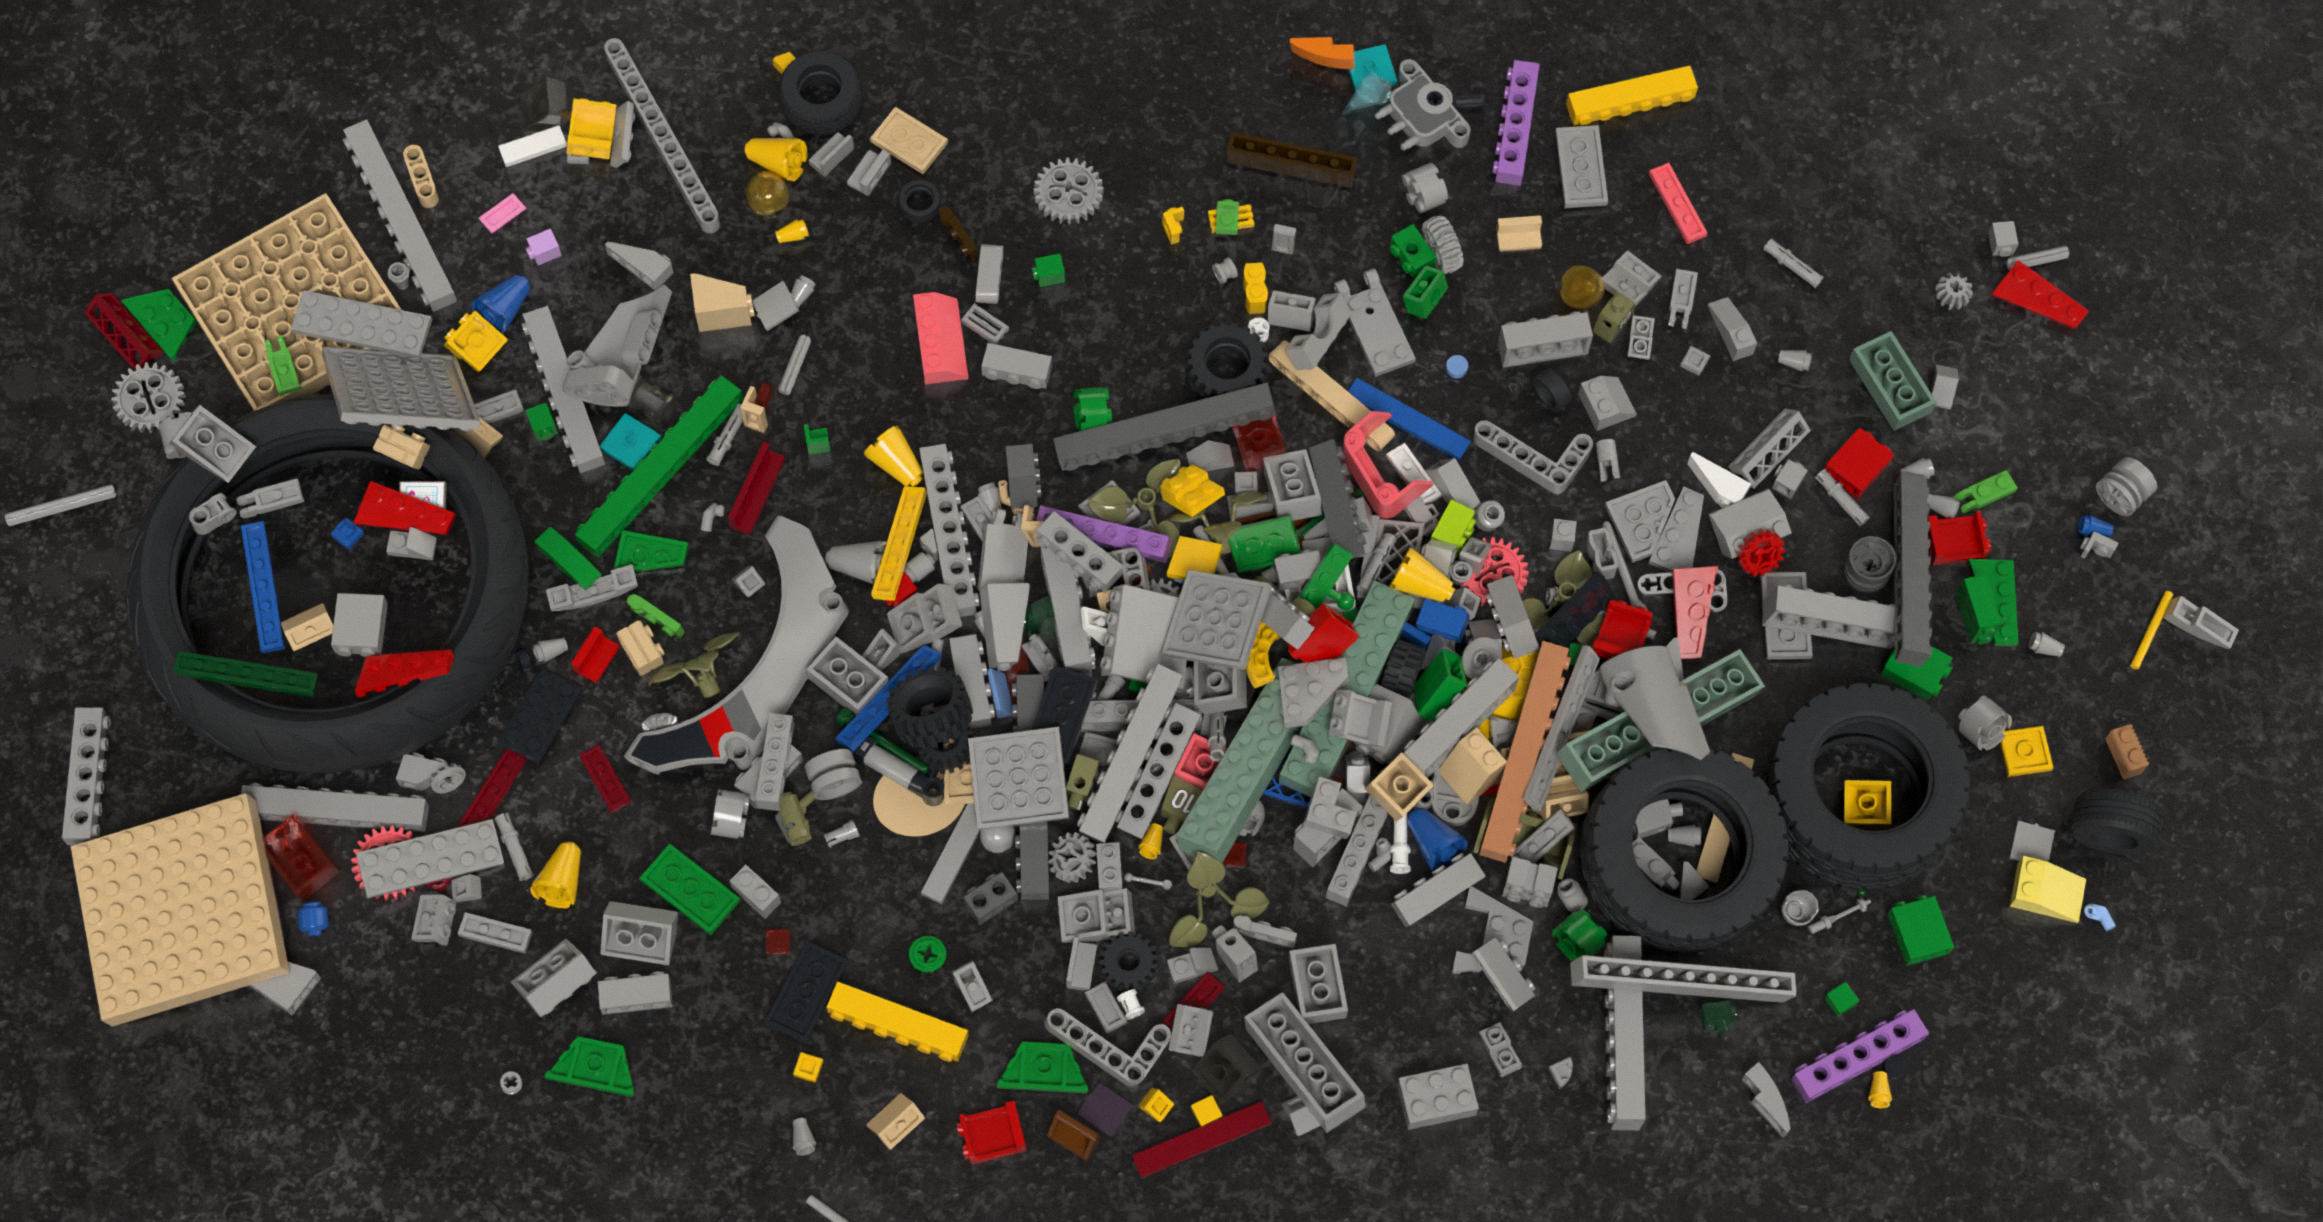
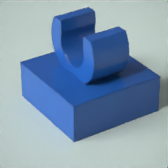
[331,518,364,550]

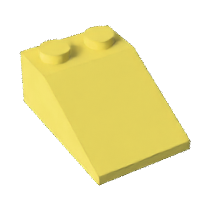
[2010,856,2086,923]

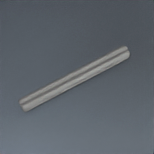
[5,485,116,526]

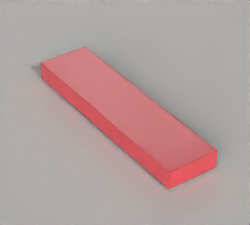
[1649,163,1707,244]

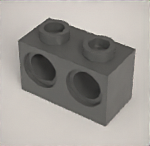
[963,872,1018,926]

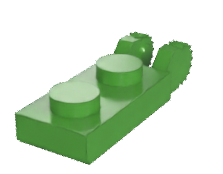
[264,335,301,396]
[1954,470,2018,513]
[627,594,685,638]

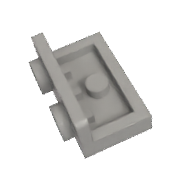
[1169,1004,1213,1057]

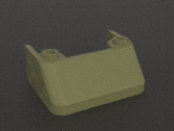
[1473,798,1577,879]

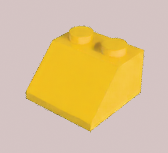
[1844,780,1891,831]

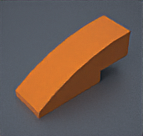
[1290,37,1355,69]

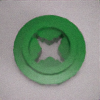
[909,936,946,973]

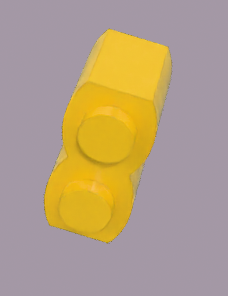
[1243,263,1268,314]

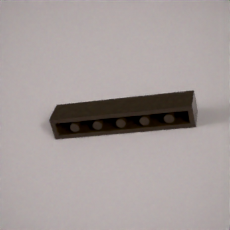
[1226,132,1358,188]

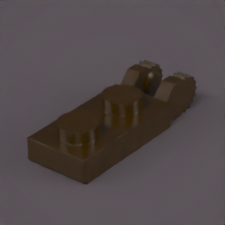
[938,206,979,262]

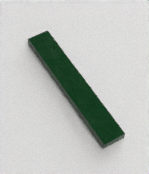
[173,651,318,697]

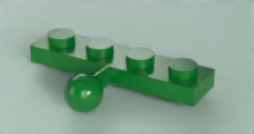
[1296,542,1355,610]

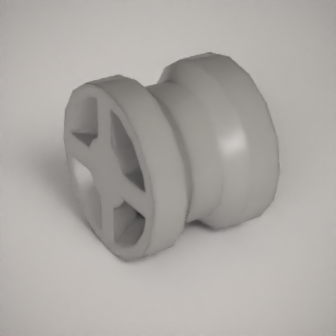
[1212,257,1238,284]

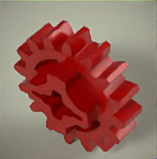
[1737,529,1786,577]

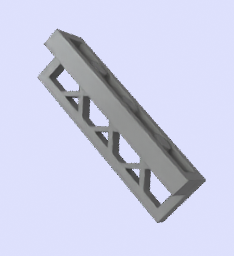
[1728,409,1811,489]

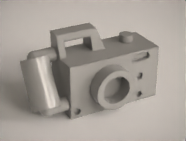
[1404,496,1440,537]

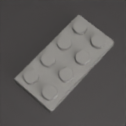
[1555,125,1608,208]
[1760,572,1813,659]

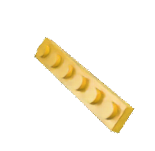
[871,486,927,601]

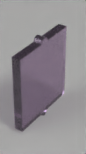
[1077,1082,1133,1137]

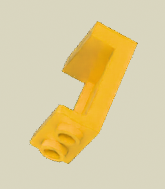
[567,99,616,160]

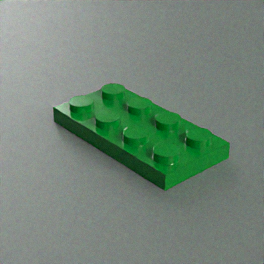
[640,843,741,935]

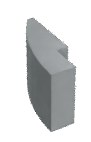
[887,584,963,654]
[1058,888,1136,942]

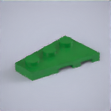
[614,530,689,572]

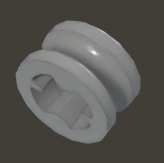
[500,1072,522,1094]

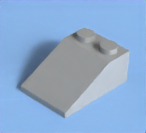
[169,405,256,483]

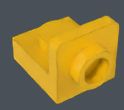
[1162,207,1184,245]

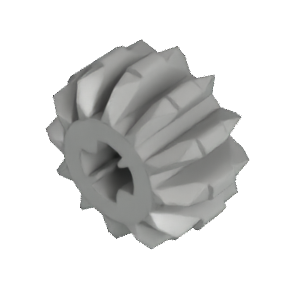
[1935,273,1973,310]

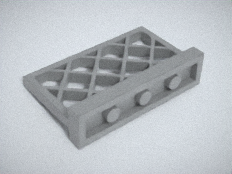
[1357,515,1425,606]

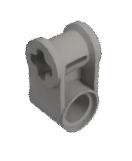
[189,493,236,535]

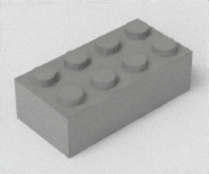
[1497,312,1593,367]

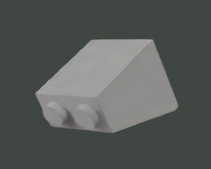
[1354,684,1424,764]

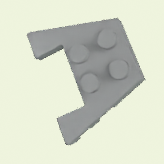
[1452,886,1534,974]

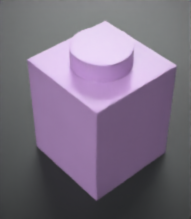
[525,229,562,266]

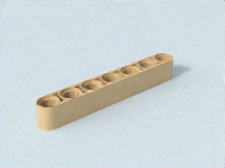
[1269,340,1395,451]

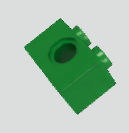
[1389,224,1437,279]
[1403,265,1448,319]

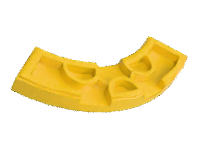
[1246,621,1280,688]

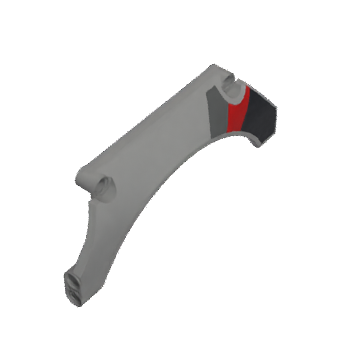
[624,516,849,775]

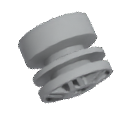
[2096,457,2157,517]

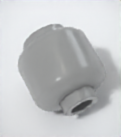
[1474,500,1505,531]

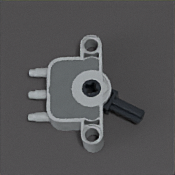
[1375,59,1485,150]

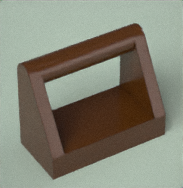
[1047,1110,1099,1162]

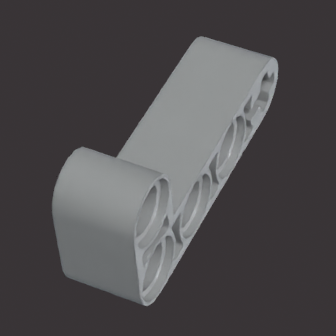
[1636,569,1727,613]

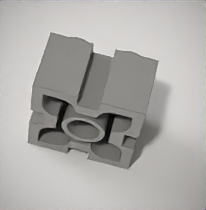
[1502,857,1558,908]

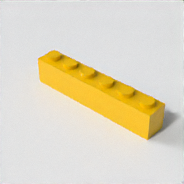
[1566,66,1698,126]
[827,982,968,1062]

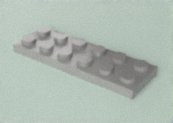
[291,290,432,359]
[356,819,504,899]

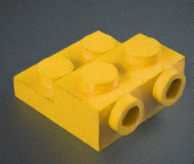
[444,311,508,373]
[1160,464,1225,517]

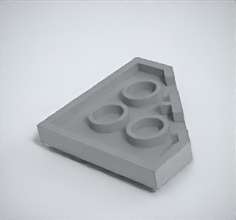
[1605,480,1675,563]
[1278,657,1349,728]

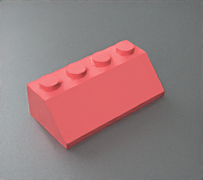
[913,292,968,384]

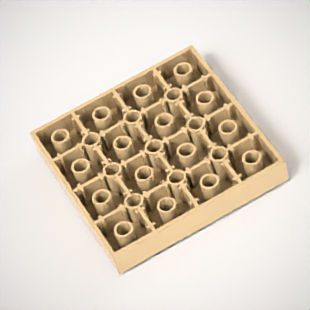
[172,193,401,411]
[71,793,290,1027]

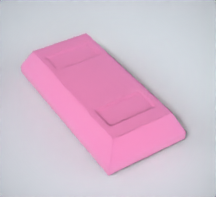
[479,193,526,233]

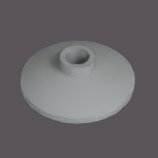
[1462,637,1501,680]

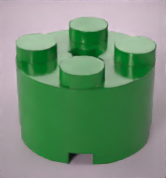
[1073,387,1112,432]
[1552,909,1607,961]

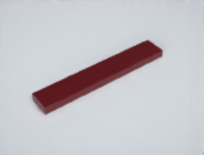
[1132,1101,1271,1179]

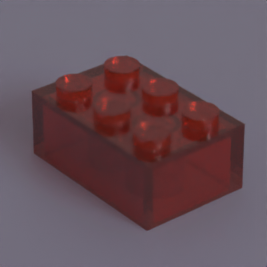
[262,814,340,901]

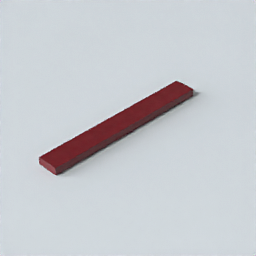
[425,749,528,894]

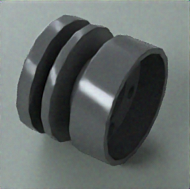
[1843,536,1896,593]

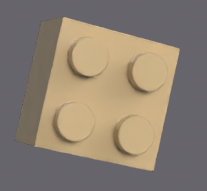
[1365,753,1434,821]

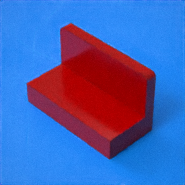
[571,627,620,683]

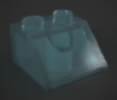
[1342,72,1393,115]

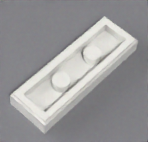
[498,125,567,167]
[1386,443,1442,505]

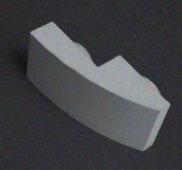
[1628,315,1655,360]
[1479,1022,1522,1077]

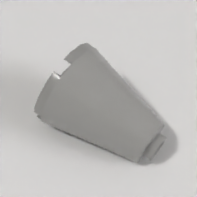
[825,541,887,585]

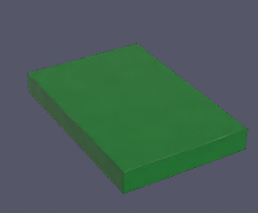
[1228,515,1301,573]

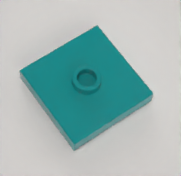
[1348,44,1397,93]
[599,413,662,471]

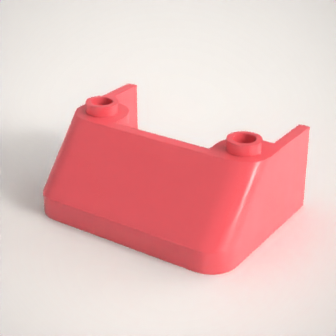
[1343,411,1434,519]

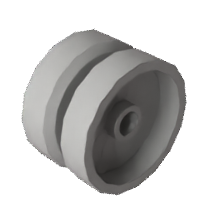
[804,749,862,800]

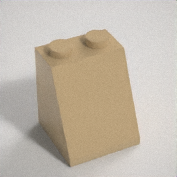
[690,273,755,332]
[1439,728,1507,806]

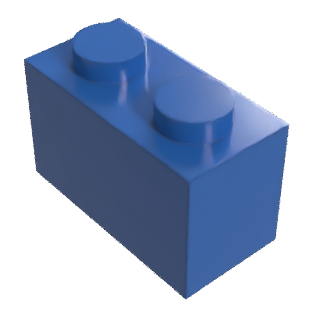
[1416,599,1470,643]

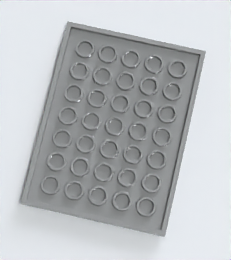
[322,347,480,431]

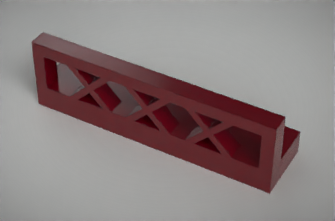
[84,293,164,371]
[728,442,786,536]

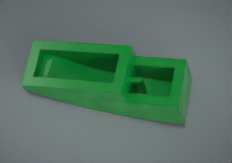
[534,527,602,591]

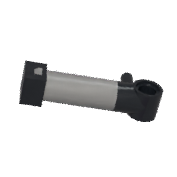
[852,736,944,806]

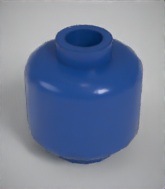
[297,902,329,936]

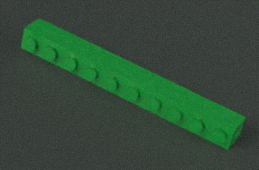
[575,376,743,558]

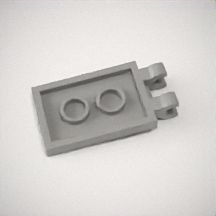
[978,509,1028,590]

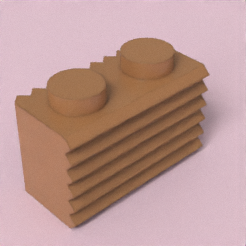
[2105,724,2149,779]

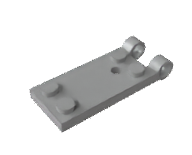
[1333,268,1416,377]

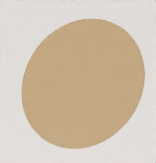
[873,757,965,836]

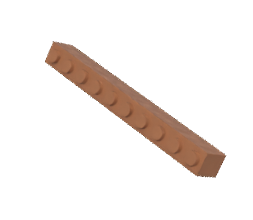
[1479,641,1571,863]

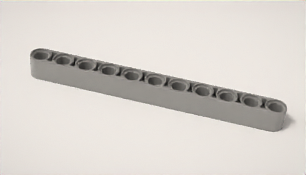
[604,38,720,233]

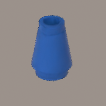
[2078,515,2113,537]

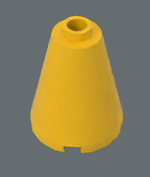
[745,138,807,181]
[864,425,923,487]
[1389,547,1455,603]
[530,842,581,908]

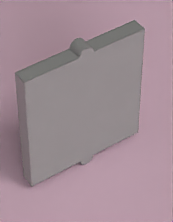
[752,281,799,331]
[2009,821,2055,862]

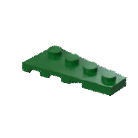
[1967,559,2018,647]

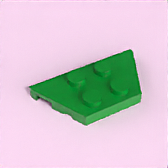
[121,289,196,362]
[545,1036,634,1097]
[997,1042,1088,1093]

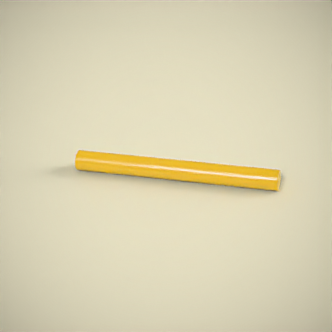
[2130,591,2173,670]

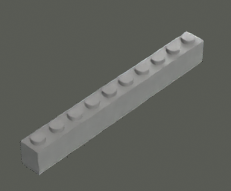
[343,119,457,312]
[1571,955,1797,1002]

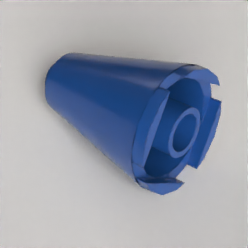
[471,275,530,333]
[1407,809,1468,870]

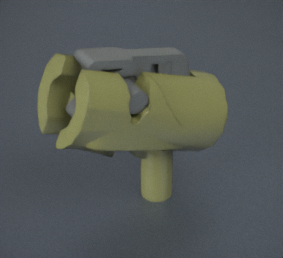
[775,791,815,846]

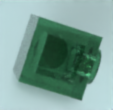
[1699,1000,1737,1034]

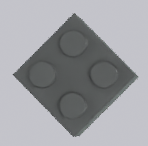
[1006,444,1041,509]

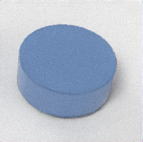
[1446,355,1468,378]

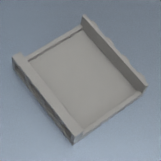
[1101,584,1187,691]

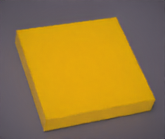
[1167,536,1223,581]
[1999,726,2053,777]

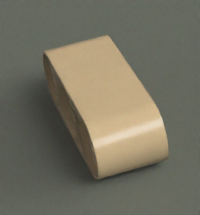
[403,145,439,208]

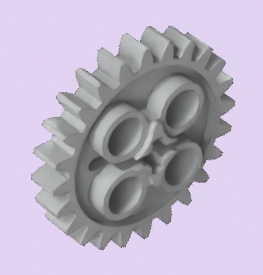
[1034,158,1103,225]
[111,362,186,433]

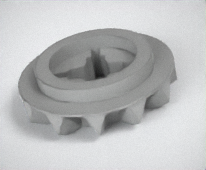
[641,713,678,732]
[429,763,465,793]

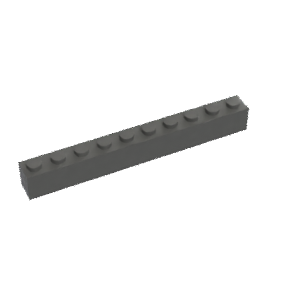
[1053,383,1276,471]
[1894,472,1932,667]
[1012,674,1049,900]

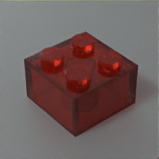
[1233,415,1287,472]

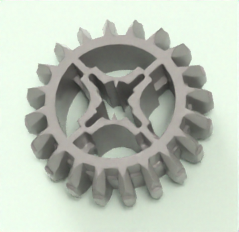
[1422,215,1463,274]

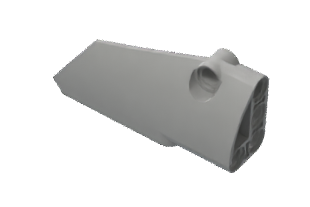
[562,285,672,407]
[1600,646,1710,760]

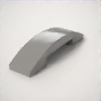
[546,564,638,611]

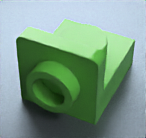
[1216,199,1239,235]

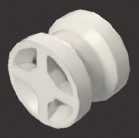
[1248,317,1270,343]

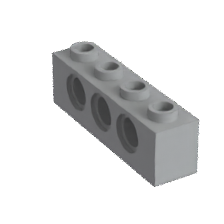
[1036,511,1123,593]
[755,713,794,811]

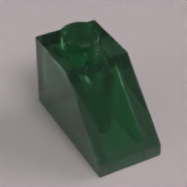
[1023,595,1055,636]

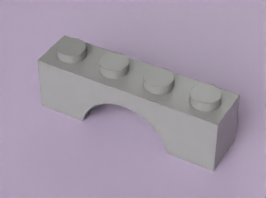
[1285,293,1352,370]
[1421,587,1481,671]

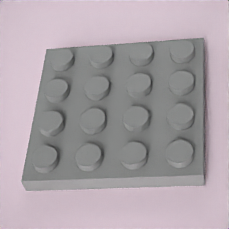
[1162,570,1272,670]
[968,727,1070,830]

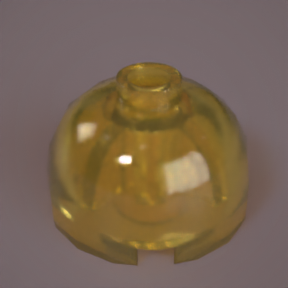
[746,171,789,215]
[1560,265,1605,309]

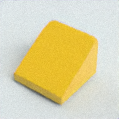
[773,52,795,74]
[1138,1088,1174,1122]

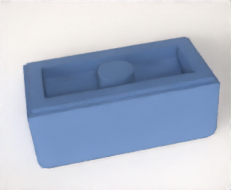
[987,668,1013,718]

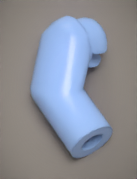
[2084,904,2116,931]

